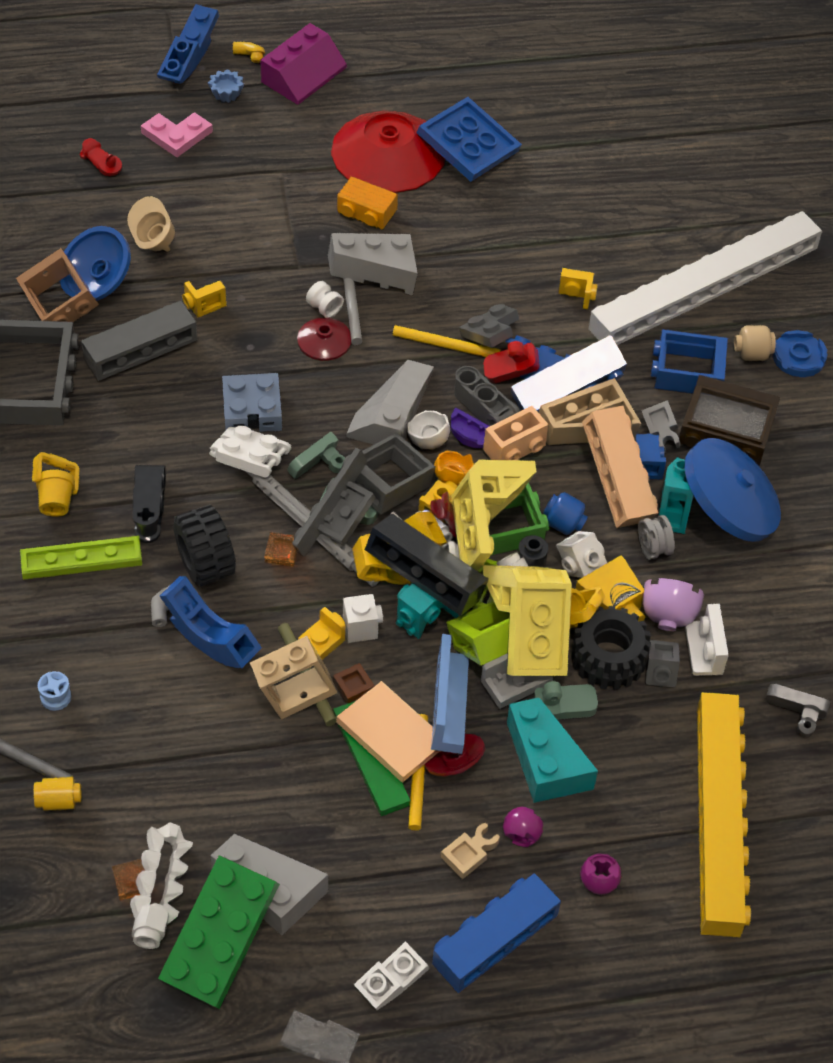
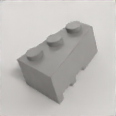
[211,834,328,936]

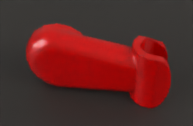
[80,138,122,176]

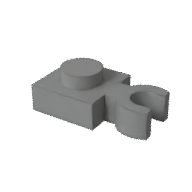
[641,400,680,453]

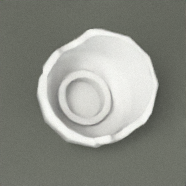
[407,410,450,450]

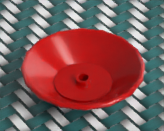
[331,110,445,193]

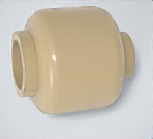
[734,325,776,361]

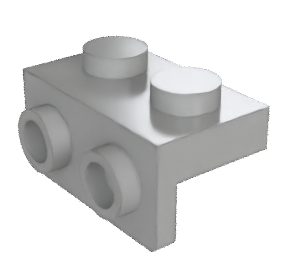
[481,653,553,709]

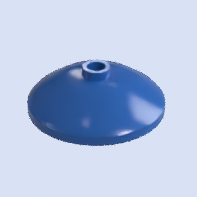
[60,226,131,301]

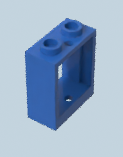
[651,329,728,396]

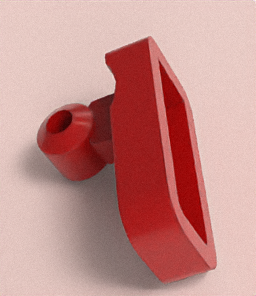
[484,341,540,383]

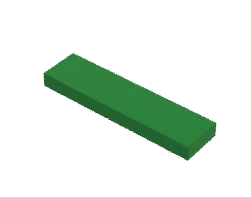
[333,701,411,816]

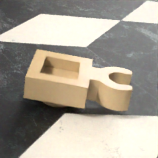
[441,823,500,879]

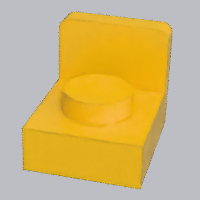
[558,268,598,309]
[182,281,227,318]
[298,607,346,660]

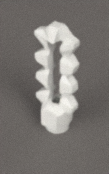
[130,823,193,949]

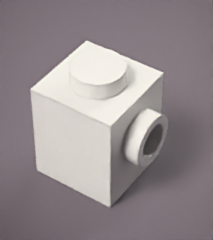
[343,594,383,643]

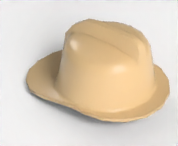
[127,196,175,252]

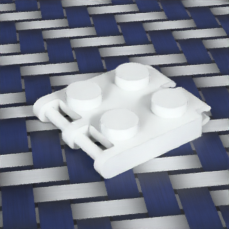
[209,426,291,477]

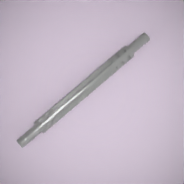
[245,471,379,587]

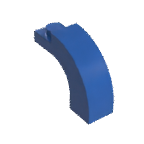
[160,576,262,668]

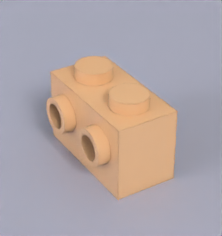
[483,406,549,460]

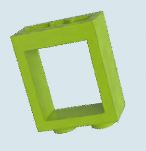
[446,601,510,666]

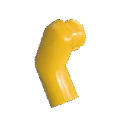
[233,42,265,63]

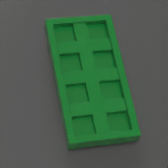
[158,855,280,1009]

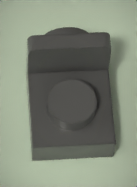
[646,640,680,687]

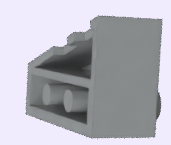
[328,233,418,295]

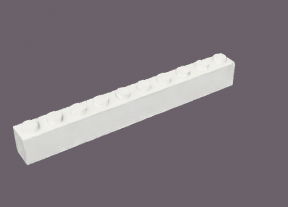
[589,211,822,345]

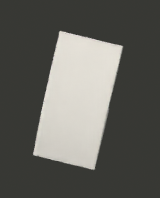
[354,941,430,1010]

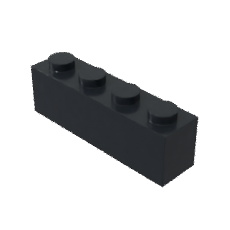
[364,514,489,616]

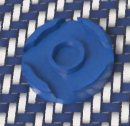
[772,330,828,377]

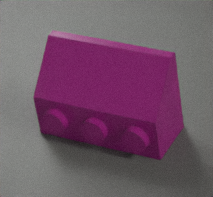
[260,23,347,105]

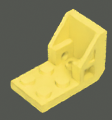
[451,460,537,571]
[483,565,572,676]

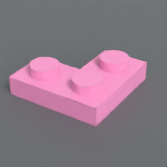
[141,112,213,157]

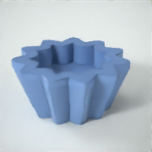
[208,69,244,103]

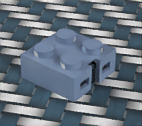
[222,373,282,432]

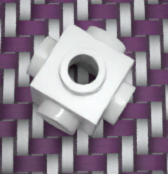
[556,531,607,578]

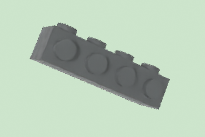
[81,301,198,381]

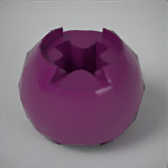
[503,807,543,847]
[580,853,622,895]

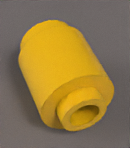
[34,777,82,811]

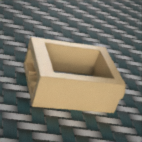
[250,636,337,719]

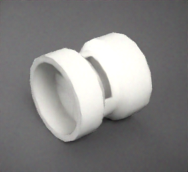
[306,281,344,318]

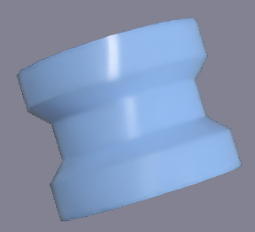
[38,671,72,711]

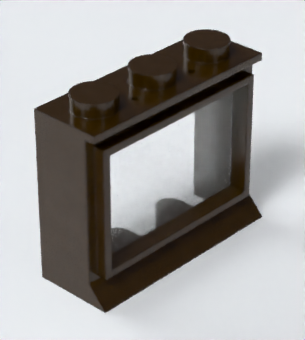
[679,375,780,466]

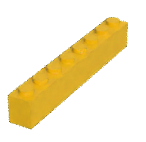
[697,692,751,937]

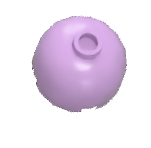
[642,578,704,631]

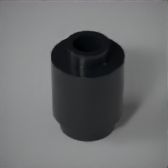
[518,535,548,568]

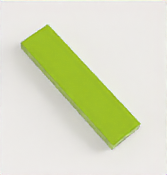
[20,536,142,580]

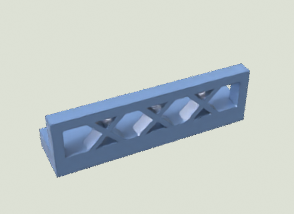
[431,634,469,754]

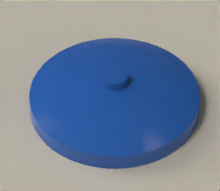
[685,438,781,542]

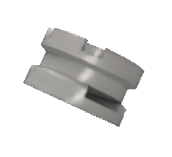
[638,515,675,560]

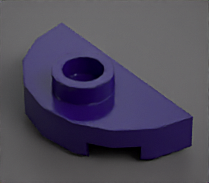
[451,407,490,448]

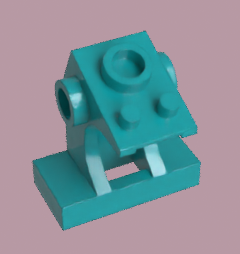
[658,457,693,534]
[396,584,467,639]

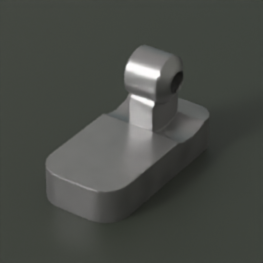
[765,684,830,737]

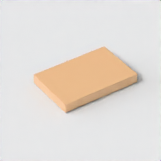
[336,681,440,783]

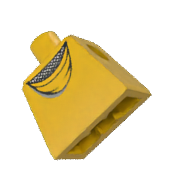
[575,555,645,622]

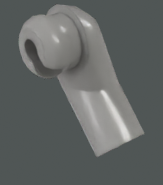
[151,585,170,627]

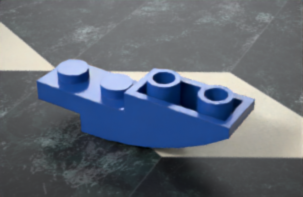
[157,4,219,84]

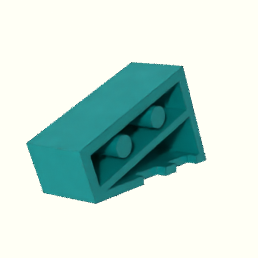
[507,698,598,803]

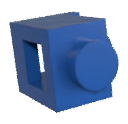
[635,434,666,479]

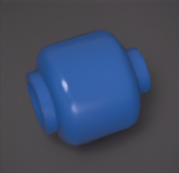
[543,492,588,535]

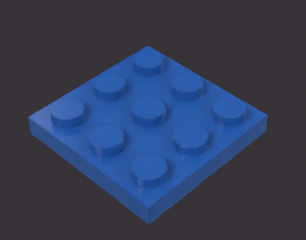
[416,97,522,182]

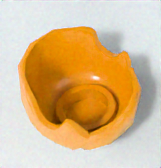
[434,450,474,486]

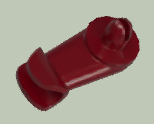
[430,492,457,538]

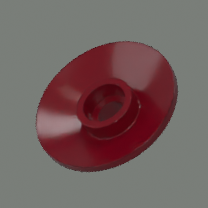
[297,318,352,361]
[425,734,485,776]

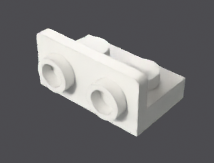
[685,604,728,676]

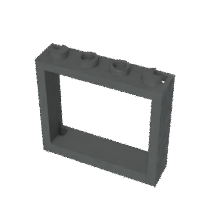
[0,320,79,425]

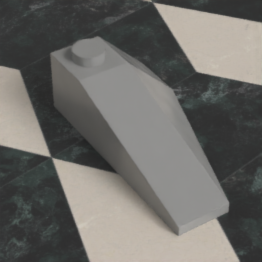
[347,360,434,445]

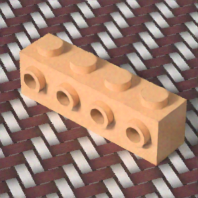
[582,406,658,528]

